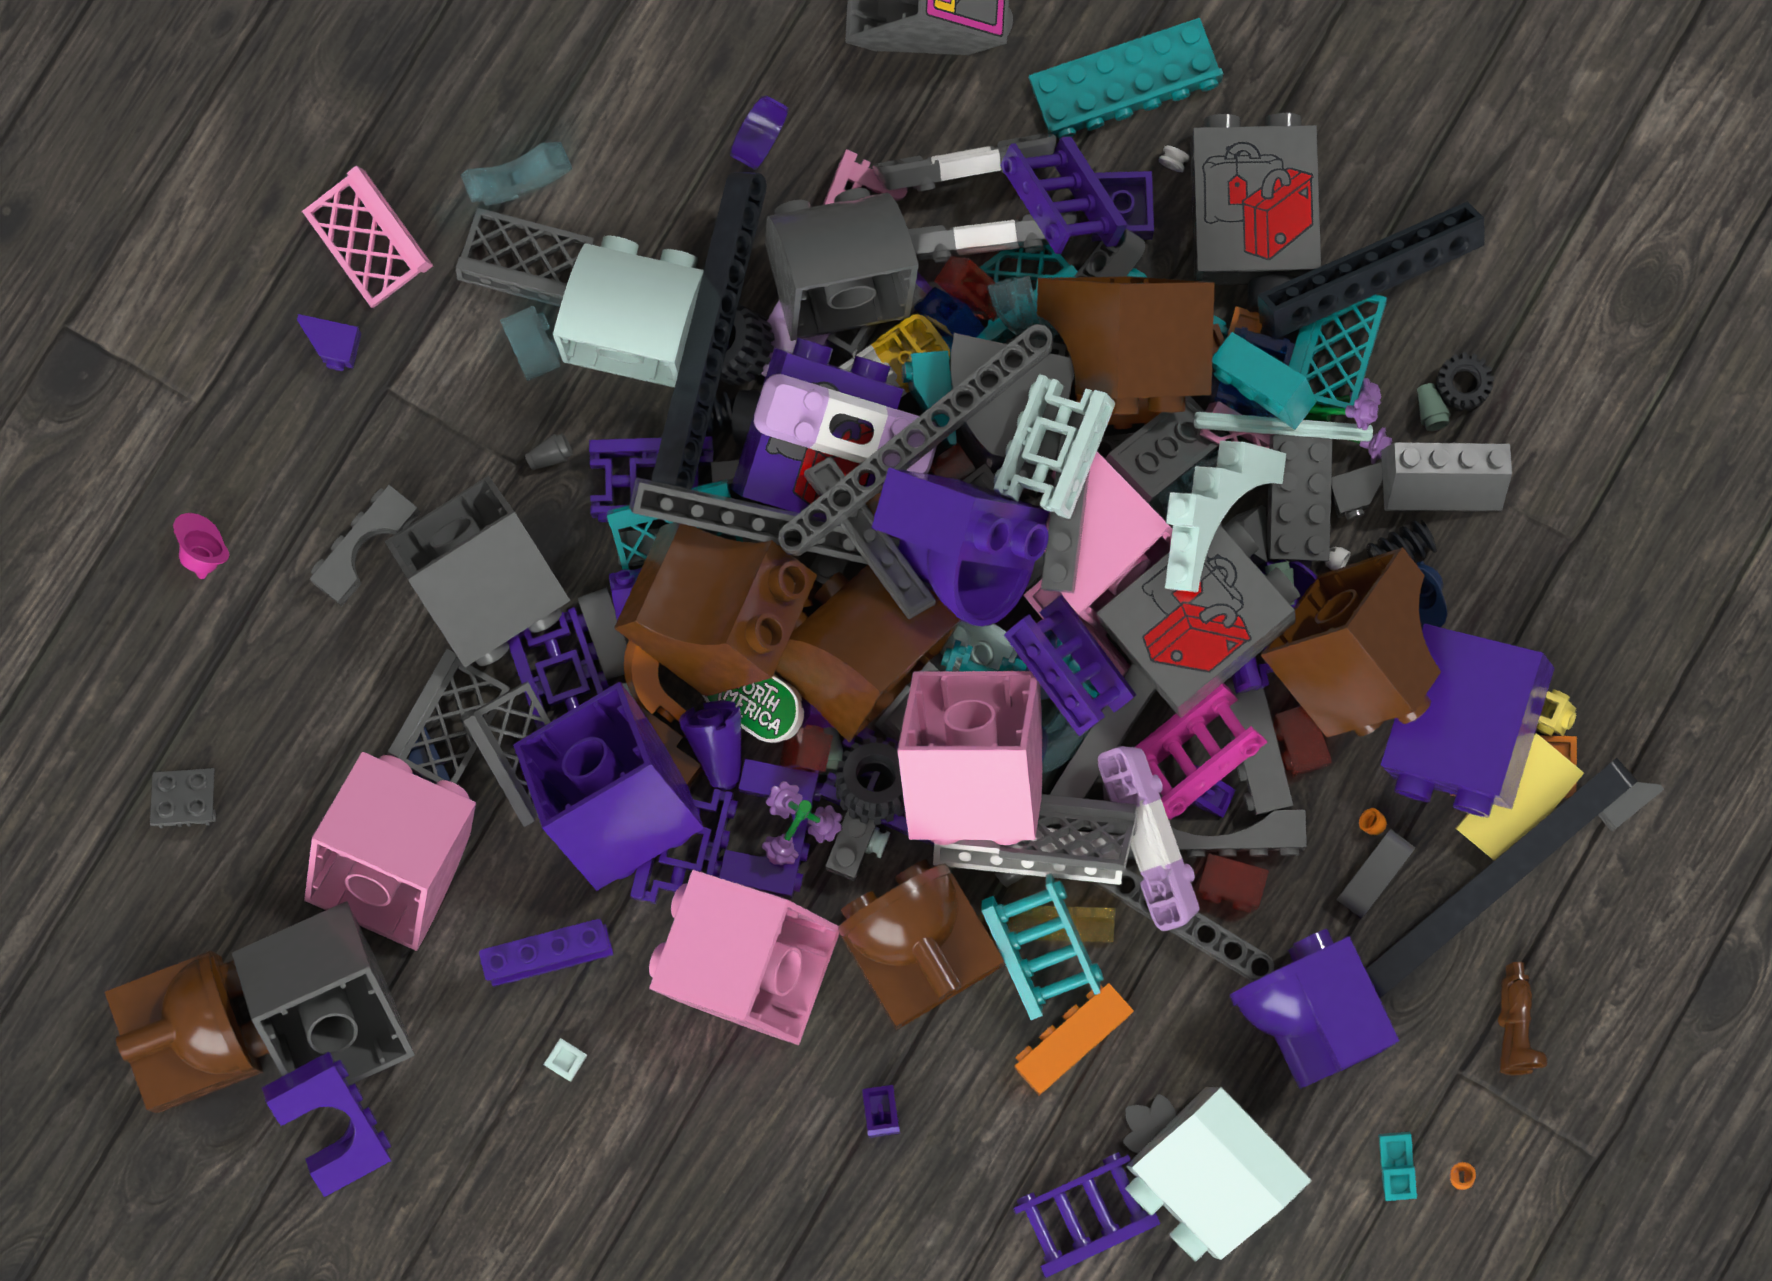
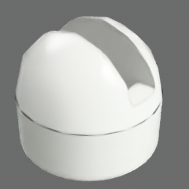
[1325,547,1350,571]

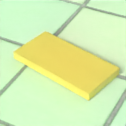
[1455,733,1584,861]

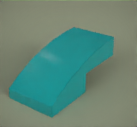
[1378,1132,1417,1201]

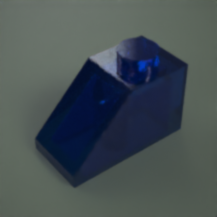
[914,287,985,343]

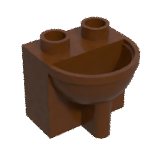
[838,859,1005,1030]
[105,951,269,1113]

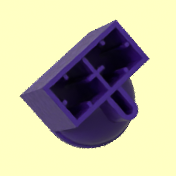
[872,467,1050,626]
[1229,929,1399,1089]

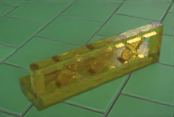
[989,905,1115,943]

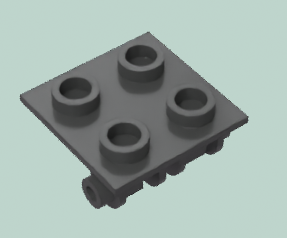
[150,768,216,829]

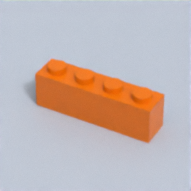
[1014,983,1134,1096]

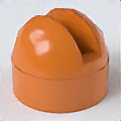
[1359,808,1387,835]
[1450,1162,1476,1190]

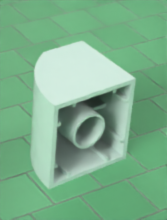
[553,236,704,388]

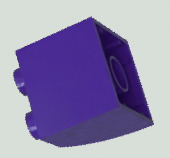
[513,682,704,891]

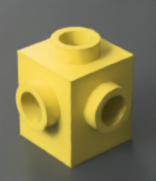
[1536,689,1576,737]

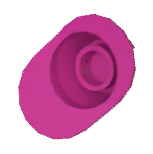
[173,513,230,579]

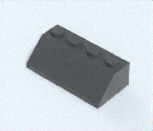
[1381,442,1512,512]

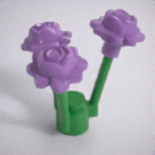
[1303,378,1392,464]

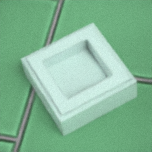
[544,1038,588,1082]

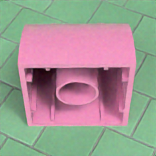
[1045,452,1173,637]
[898,671,1042,845]
[304,752,476,951]
[649,870,839,1045]

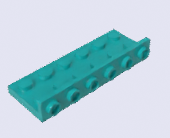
[1029,18,1223,140]

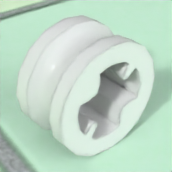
[1158,146,1189,172]

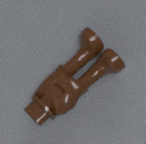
[1498,962,1548,1075]

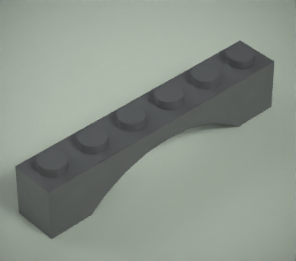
[1117,810,1307,859]

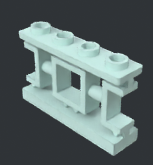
[994,374,1116,519]

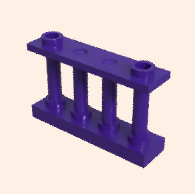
[1000,136,1128,254]
[1004,595,1137,736]
[1013,1152,1161,1278]

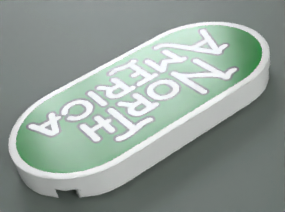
[703,674,804,743]

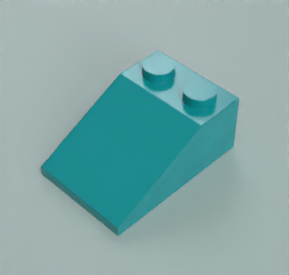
[901,351,957,449]

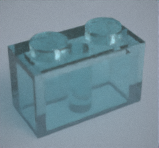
[500,305,561,381]

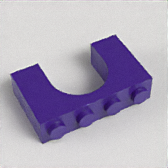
[719,759,823,899]
[262,1052,392,1197]

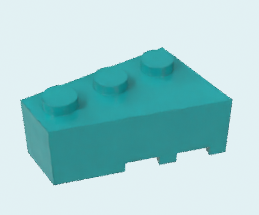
[1212,332,1317,430]

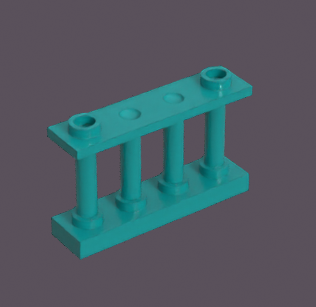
[981,873,1104,1020]

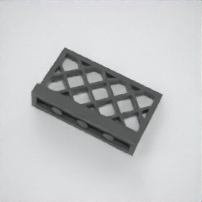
[456,208,594,307]
[387,649,511,784]
[461,681,551,827]
[999,794,1137,871]

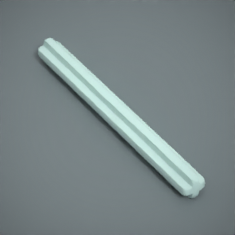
[1194,412,1373,441]

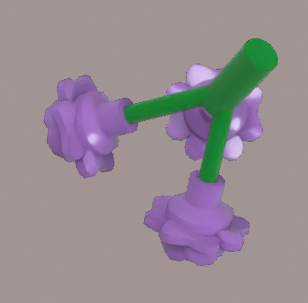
[762,781,842,865]

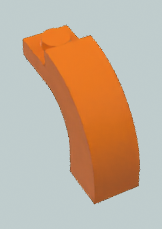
[624,640,686,723]

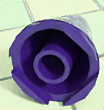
[679,700,741,790]

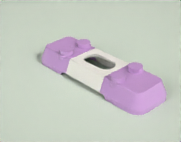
[754,374,938,474]
[1098,746,1199,931]

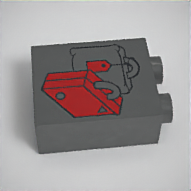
[1190,113,1321,285]
[1097,521,1300,718]

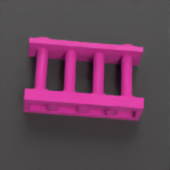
[1134,683,1267,820]

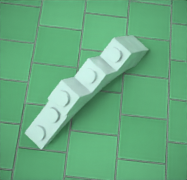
[1165,441,1286,592]

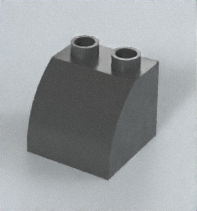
[765,188,919,341]
[950,333,1075,501]
[385,475,570,667]
[232,901,415,1085]

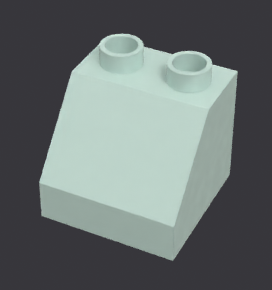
[1125,1087,1311,1261]

